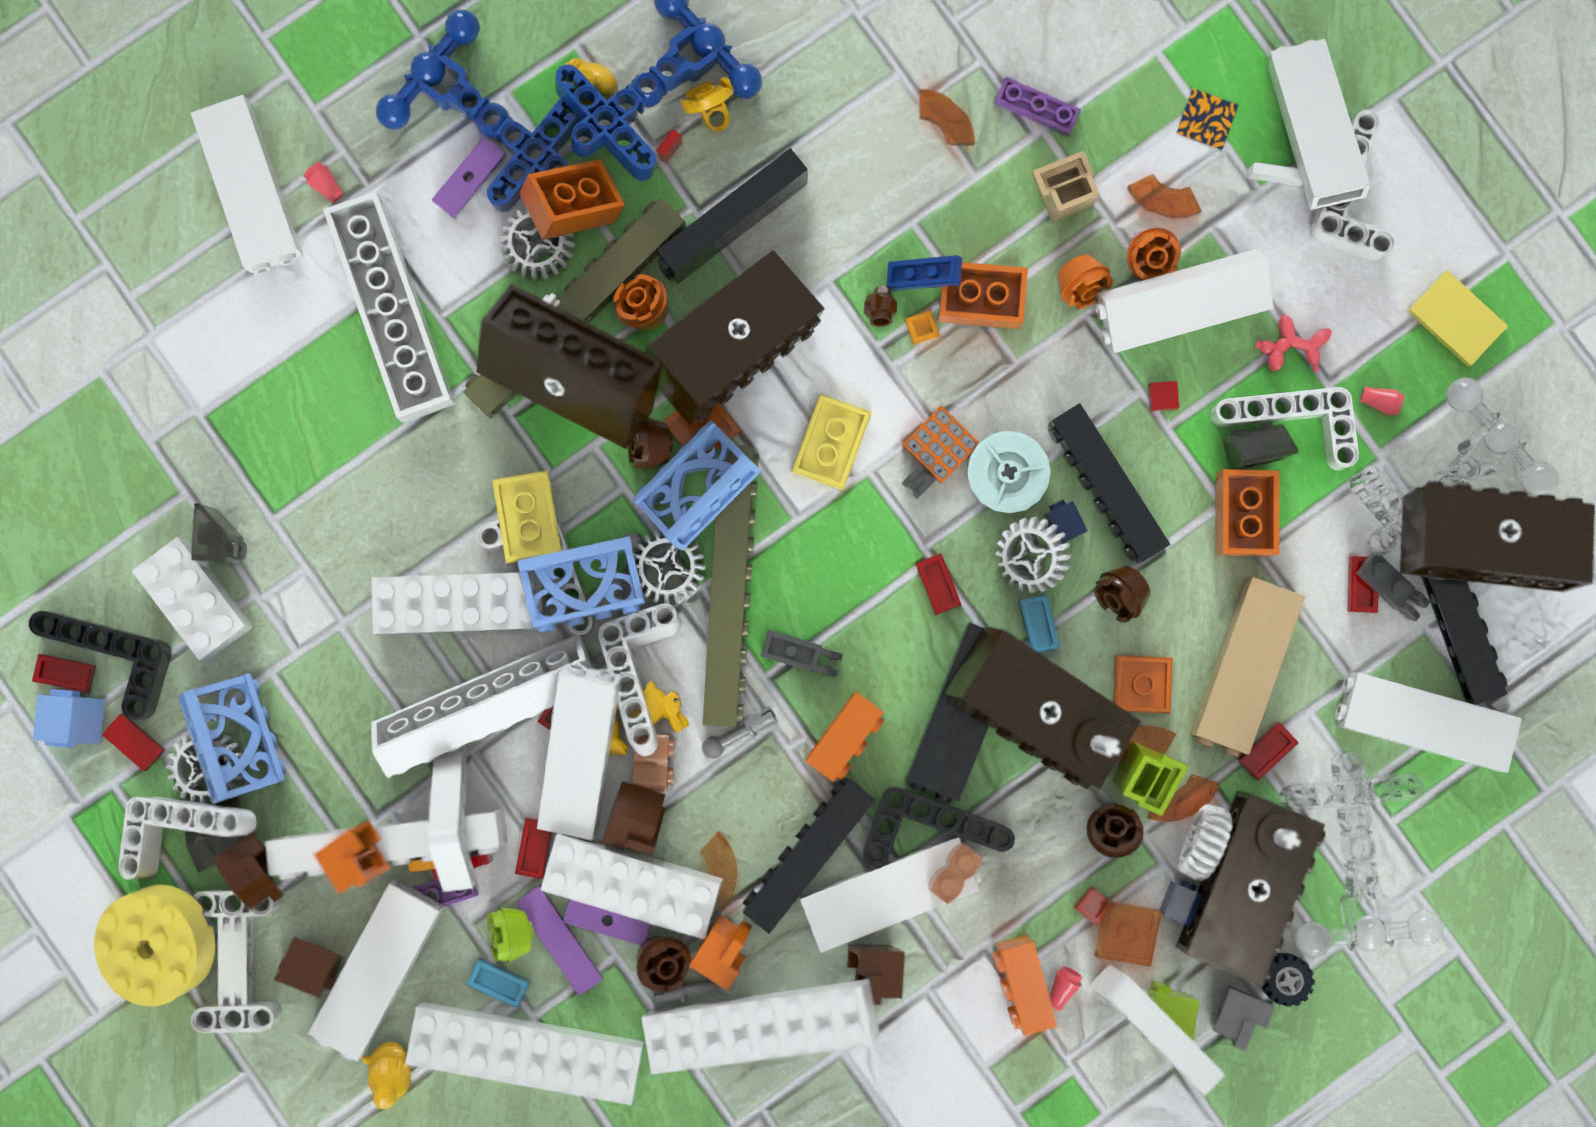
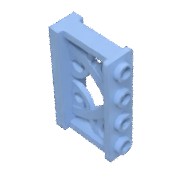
[633,420,761,551]
[517,536,645,633]
[178,673,286,804]

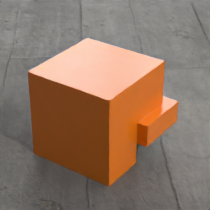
[313,820,391,894]
[689,915,752,991]

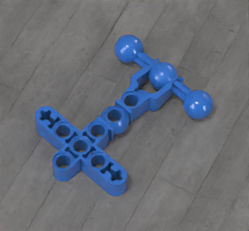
[555,0,763,181]
[376,9,581,212]

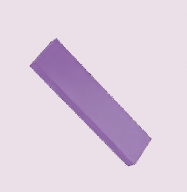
[516,885,603,996]

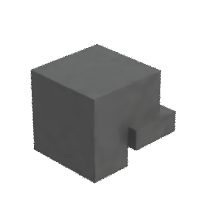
[1212,985,1275,1051]

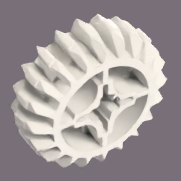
[499,208,575,281]
[995,517,1072,593]
[633,531,706,604]
[165,728,243,804]
[1177,804,1232,881]

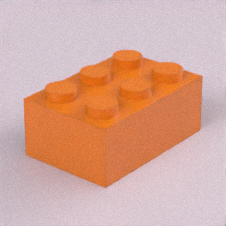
[519,159,625,240]
[937,262,1028,329]
[1215,469,1279,557]
[805,692,885,782]
[992,934,1058,1036]

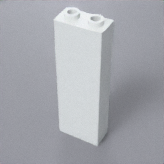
[1267,39,1371,210]
[191,95,303,274]
[1095,249,1274,353]
[537,663,621,840]
[1335,672,1522,773]
[800,836,982,953]
[308,879,445,1062]

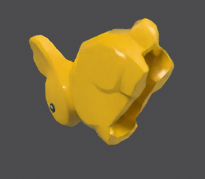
[622,681,689,733]

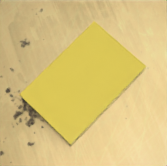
[1407,270,1508,367]
[791,394,872,491]
[492,470,562,564]

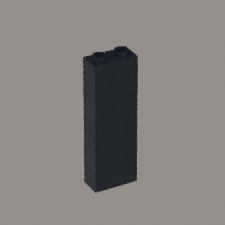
[657,148,808,284]
[905,622,989,804]

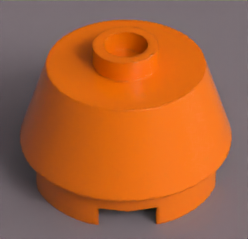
[1127,228,1181,280]
[1057,254,1113,309]
[614,274,668,330]

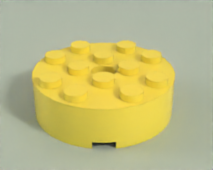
[94,885,215,1006]

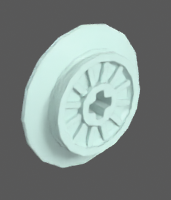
[967,430,1051,514]

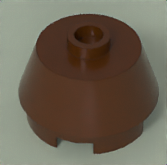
[628,417,673,471]
[1094,566,1151,622]
[1086,803,1144,858]
[636,936,691,993]

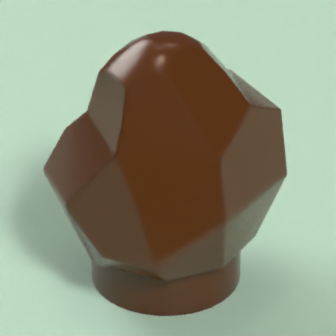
[864,286,897,327]

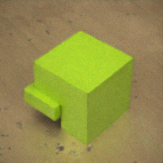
[1113,741,1189,816]
[1141,981,1200,1041]

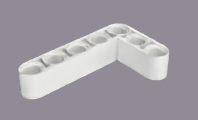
[1310,109,1395,261]
[1210,387,1359,470]
[477,513,595,636]
[598,603,681,756]
[428,744,475,892]
[119,796,257,880]
[1090,964,1225,1096]

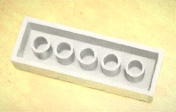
[371,572,547,635]
[541,833,723,939]

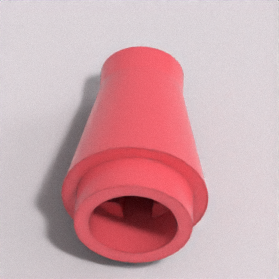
[303,162,345,204]
[1360,386,1405,416]
[1050,966,1083,1011]

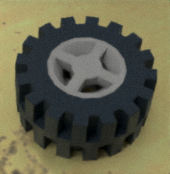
[1262,953,1315,1007]

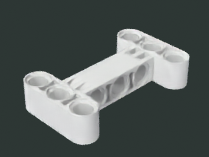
[190,888,281,1033]

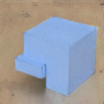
[33,689,105,748]

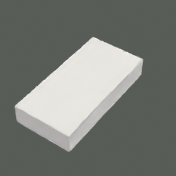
[1246,162,1303,186]

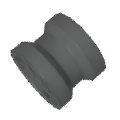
[901,464,937,499]

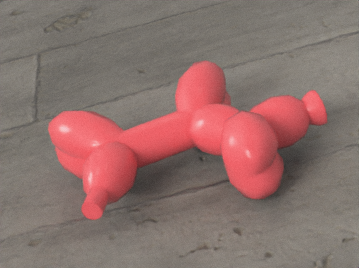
[1254,314,1332,372]

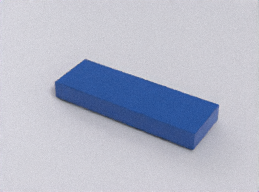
[886,255,962,291]

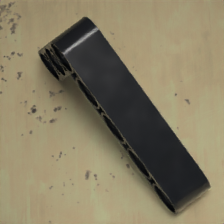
[28,611,172,720]
[863,786,1015,867]

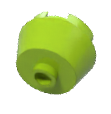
[487,907,534,964]

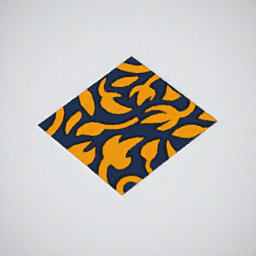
[1176,88,1238,150]

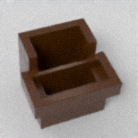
[601,781,665,855]
[212,833,284,910]
[274,937,343,999]
[847,944,905,1005]

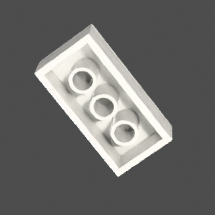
[132,537,254,661]

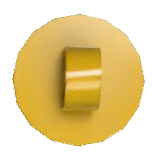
[679,78,734,132]

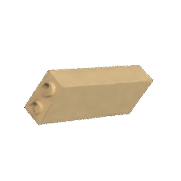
[1190,577,1306,758]

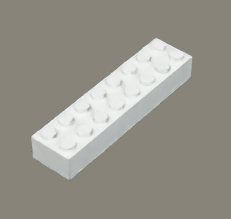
[323,191,456,423]
[371,635,594,777]
[265,809,508,880]
[642,979,880,1074]
[405,1001,645,1105]

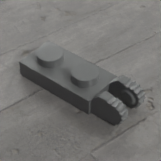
[1356,551,1430,622]
[761,630,843,677]

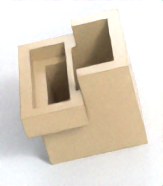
[1031,150,1100,223]

